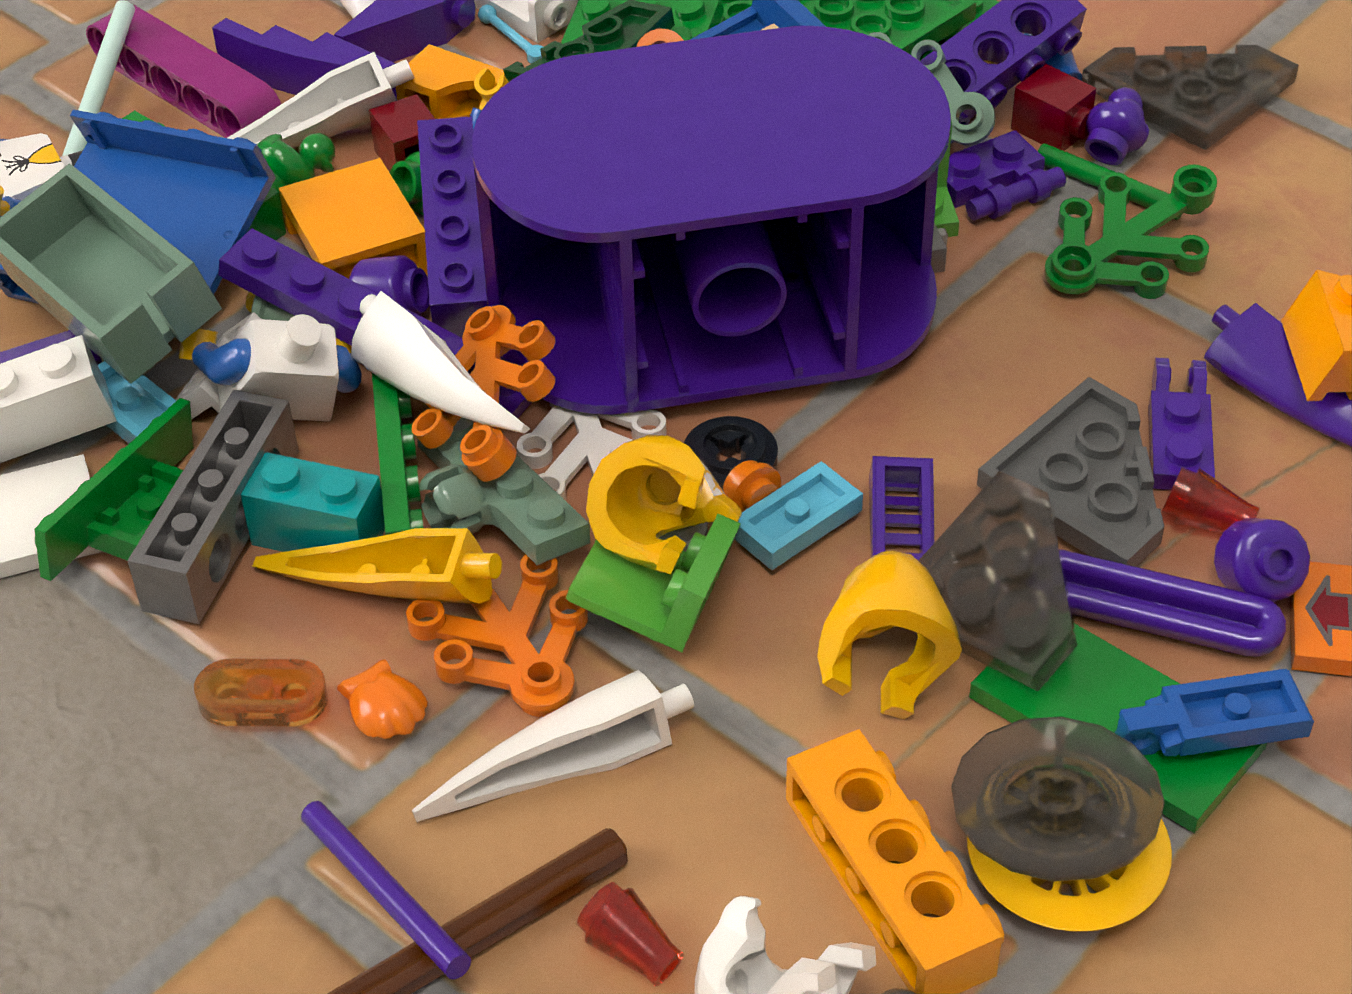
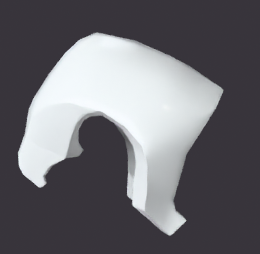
[695,896,876,994]

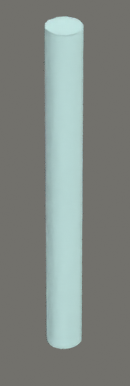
[62,0,135,156]

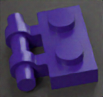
[947,130,1066,221]

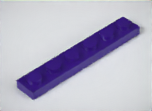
[218,228,532,418]

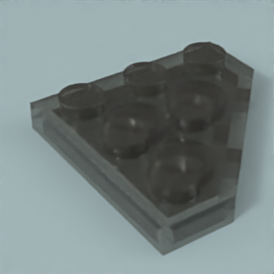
[1082,45,1299,150]
[919,471,1078,691]

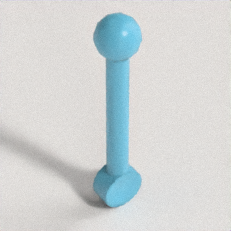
[478,4,543,63]

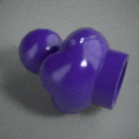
[1085,87,1149,165]

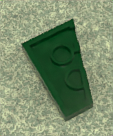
[503,0,675,82]

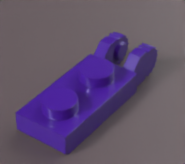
[1148,358,1215,493]

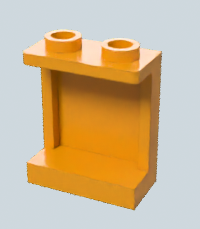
[279,158,428,279]

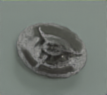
[951,717,1165,882]

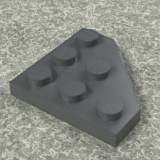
[977,377,1164,567]

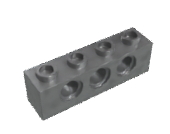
[127,389,299,624]

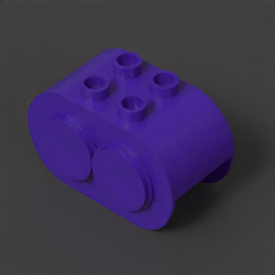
[471,26,951,414]

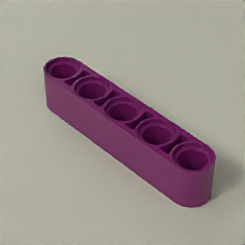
[86,5,281,138]

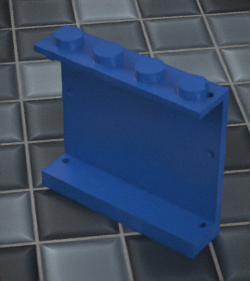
[0,110,276,304]

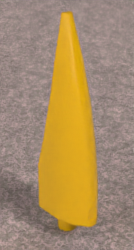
[252,528,502,604]

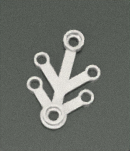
[517,403,667,501]

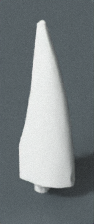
[228,52,414,148]
[351,291,530,433]
[412,670,694,822]

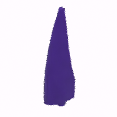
[1204,303,1352,447]

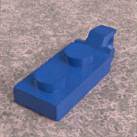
[1115,669,1314,756]

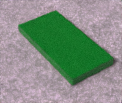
[969,607,1267,834]

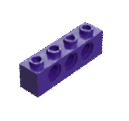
[920,0,1087,125]
[417,116,488,338]

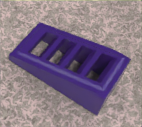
[869,456,935,572]

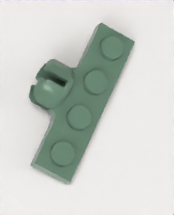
[417,417,591,565]

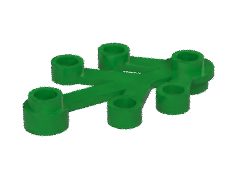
[1044,164,1217,299]

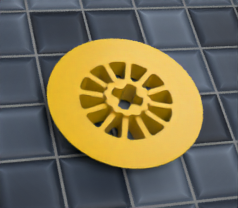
[967,763,1172,931]

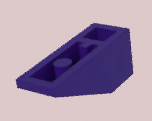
[334,0,476,62]

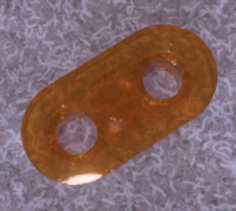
[194,658,328,727]

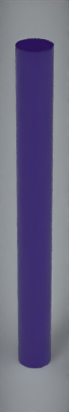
[301,801,471,979]

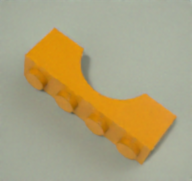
[396,44,504,119]

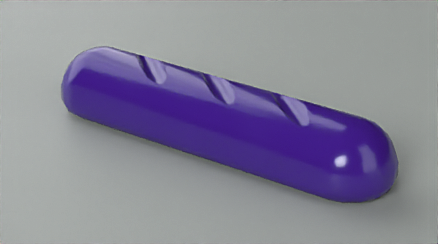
[1024,549,1286,657]

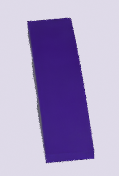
[212,18,397,100]

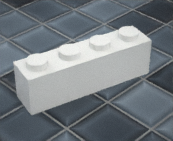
[0,335,117,463]

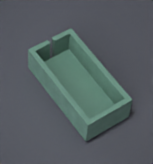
[0,163,222,384]

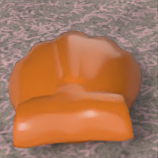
[337,659,428,739]

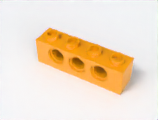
[786,729,1004,994]

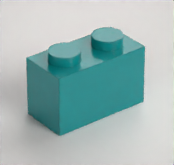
[240,452,385,552]

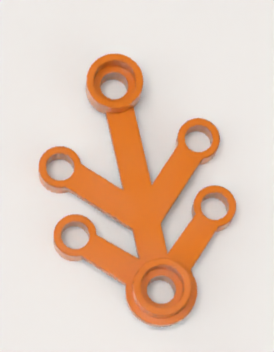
[412,305,556,482]
[406,554,588,717]

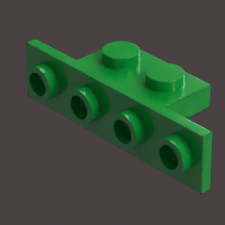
[34,398,194,581]

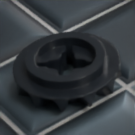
[684,416,778,490]

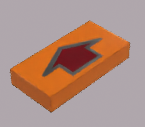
[1290,561,1352,676]

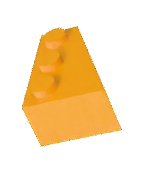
[1281,270,1352,401]

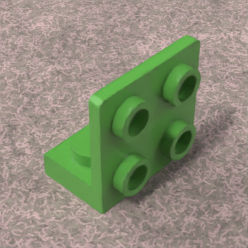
[566,514,741,652]

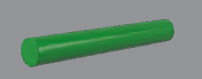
[1038,143,1183,220]

